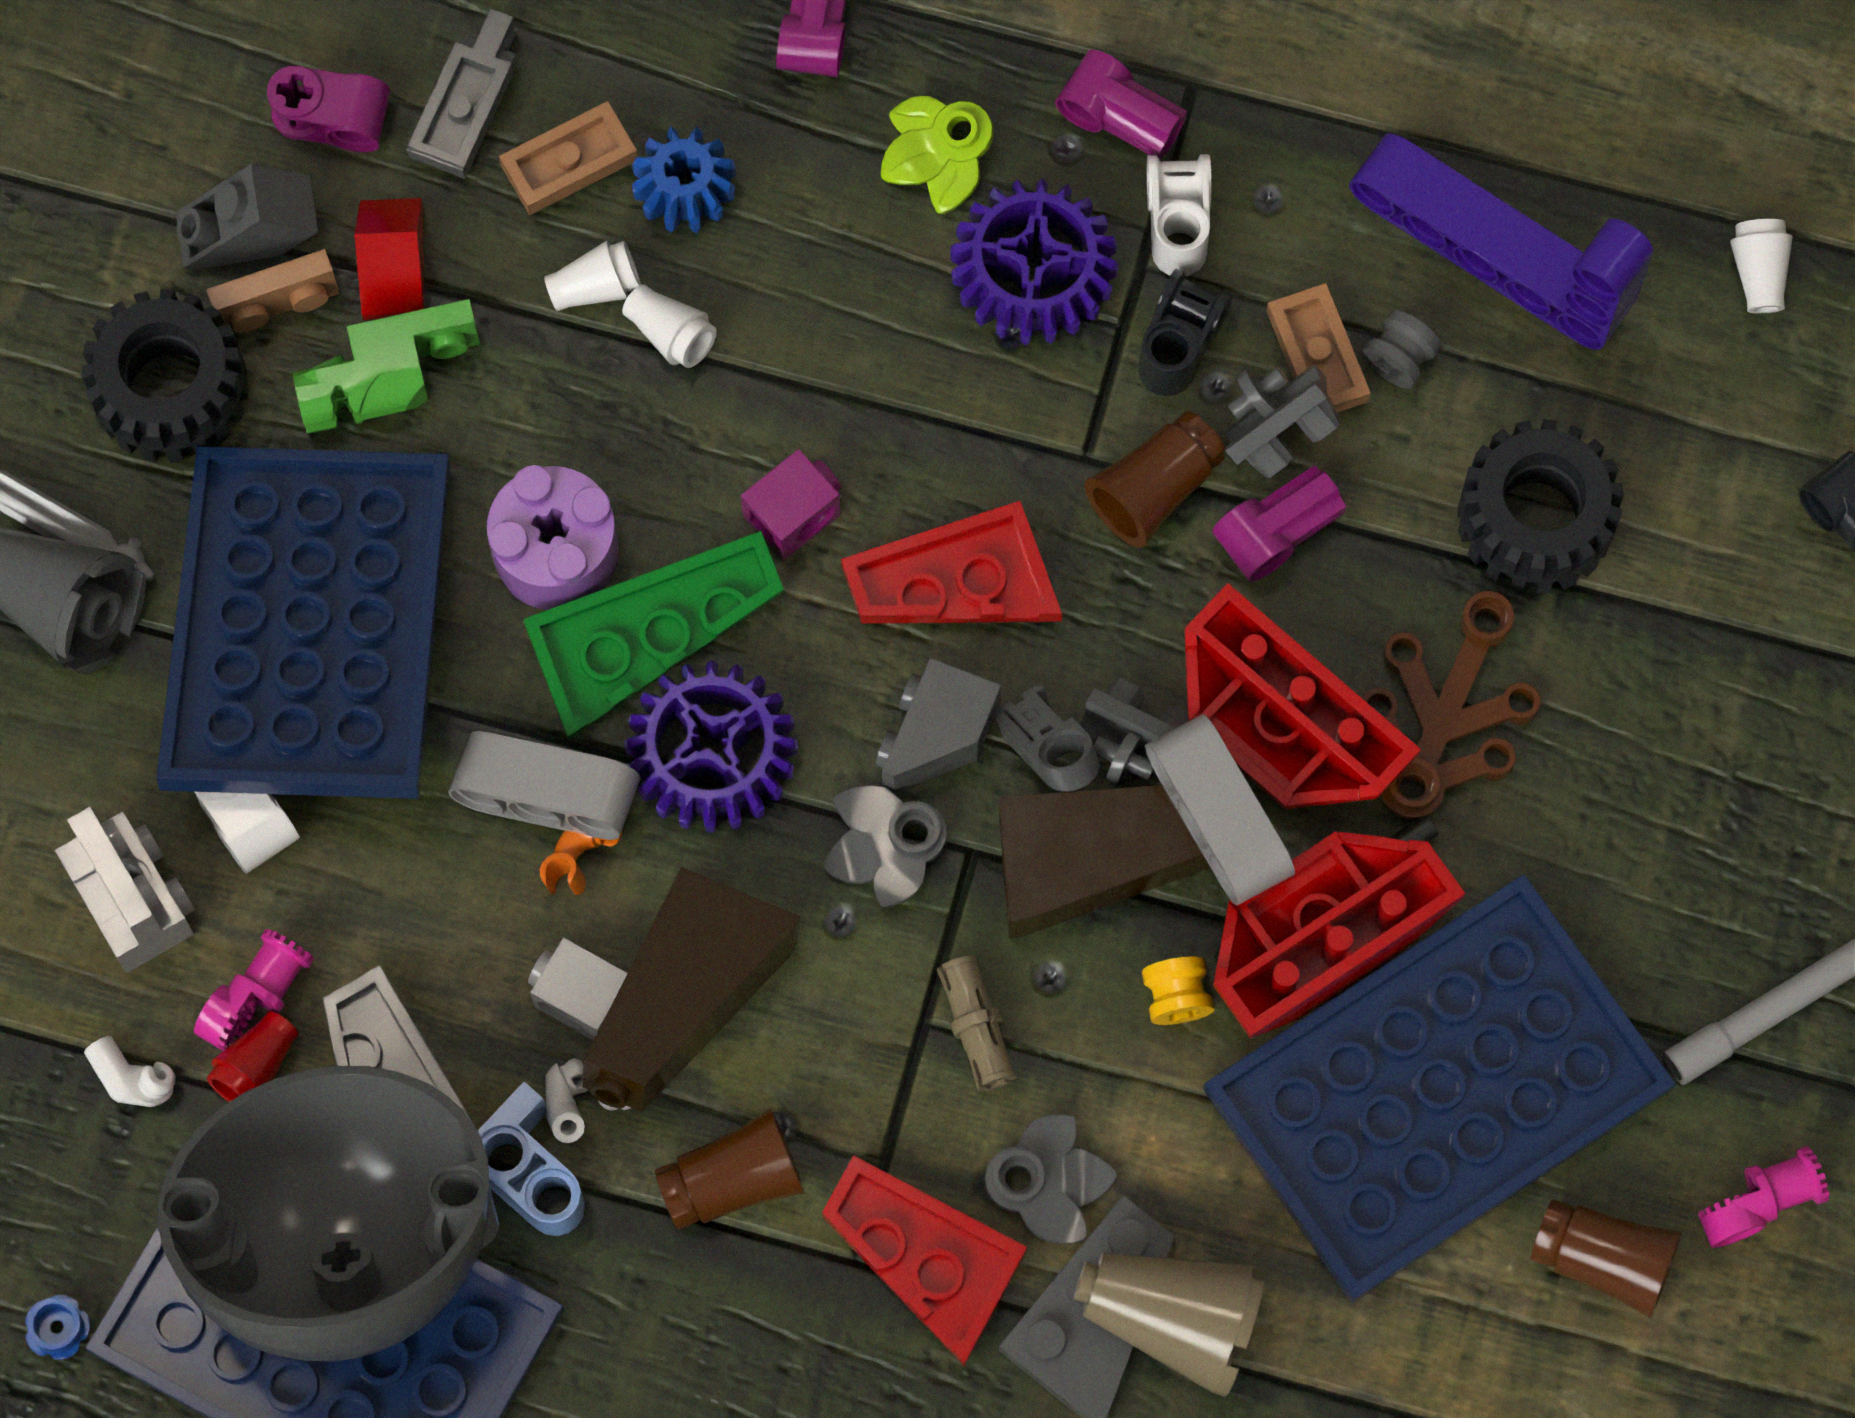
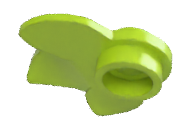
[881,96,994,215]

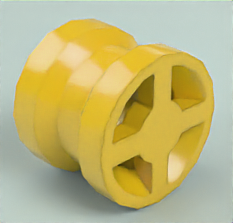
[1141,956,1215,1025]

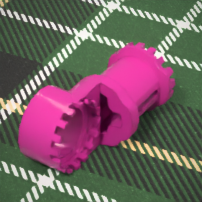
[194,928,315,1051]
[1698,1146,1830,1248]

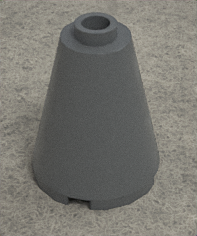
[0,527,146,674]

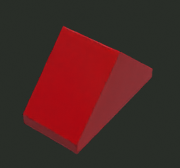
[354,198,425,320]

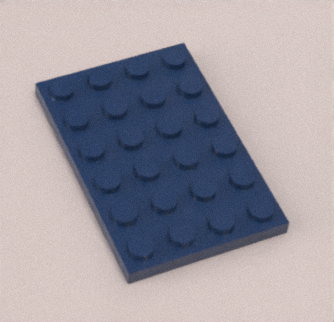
[156,446,450,799]
[1203,874,1676,1304]
[85,1227,564,1418]

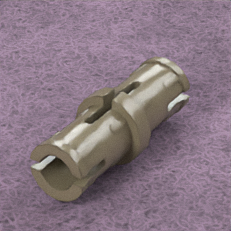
[937,955,1017,1092]

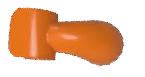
[539,829,623,895]

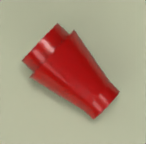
[207,1011,299,1102]

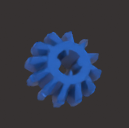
[632,126,736,234]

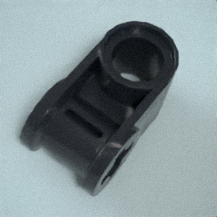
[1138,269,1233,396]

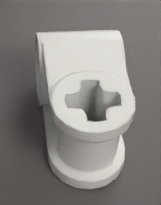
[1147,154,1211,276]
[195,792,300,874]

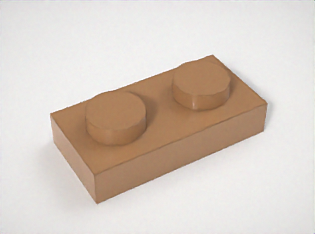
[499,101,638,216]
[206,249,340,333]
[1266,283,1371,412]

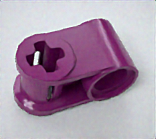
[267,66,391,153]

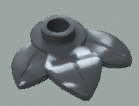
[824,785,947,907]
[985,1115,1117,1244]

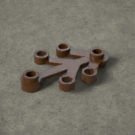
[1362,591,1541,820]

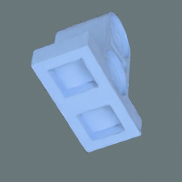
[478,1082,585,1236]

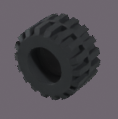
[81,289,249,463]
[1457,419,1624,594]

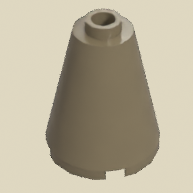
[1074,1252,1265,1397]

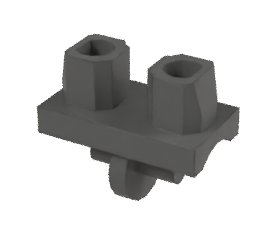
[1225,364,1340,478]
[1080,677,1188,786]

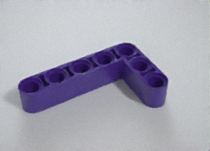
[1349,133,1654,350]

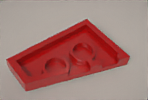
[841,501,1062,624]
[822,1155,1027,1367]

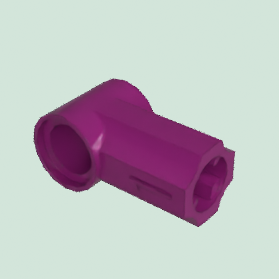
[776,0,847,78]
[1055,50,1187,160]
[1212,465,1346,583]

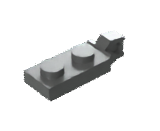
[406,9,517,179]

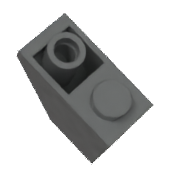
[176,164,318,270]
[875,658,1001,794]

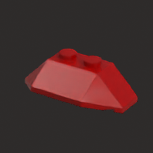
[1184,583,1421,809]
[1213,831,1466,1039]

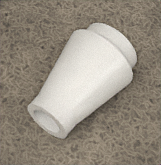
[1730,219,1793,313]
[544,240,641,311]
[622,285,716,368]

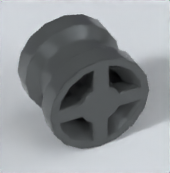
[1362,310,1442,389]

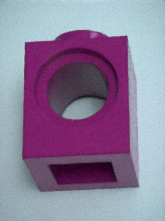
[740,449,842,561]

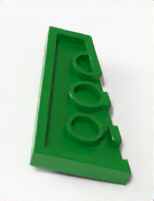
[523,531,784,740]

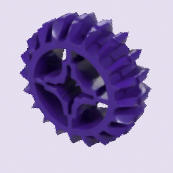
[950,178,1118,346]
[624,659,798,833]

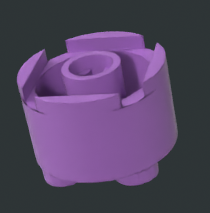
[487,465,619,610]

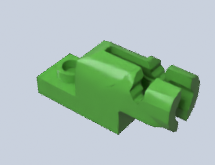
[292,299,480,434]

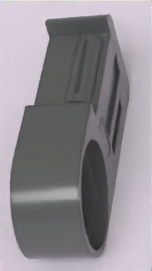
[994,686,1100,792]

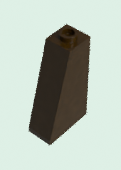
[999,785,1211,938]
[582,867,800,1112]

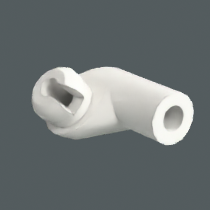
[84,1036,176,1107]
[545,1058,588,1143]

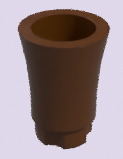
[1084,412,1225,548]
[654,1108,805,1230]
[1530,1199,1682,1319]

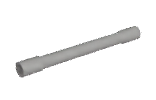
[1662,938,1855,1085]

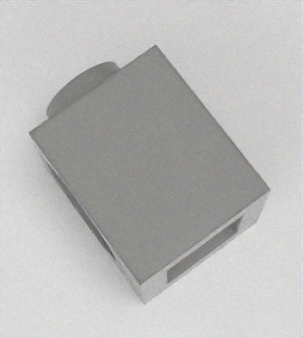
[528,937,628,1041]

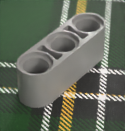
[1145,714,1295,906]
[448,731,640,840]

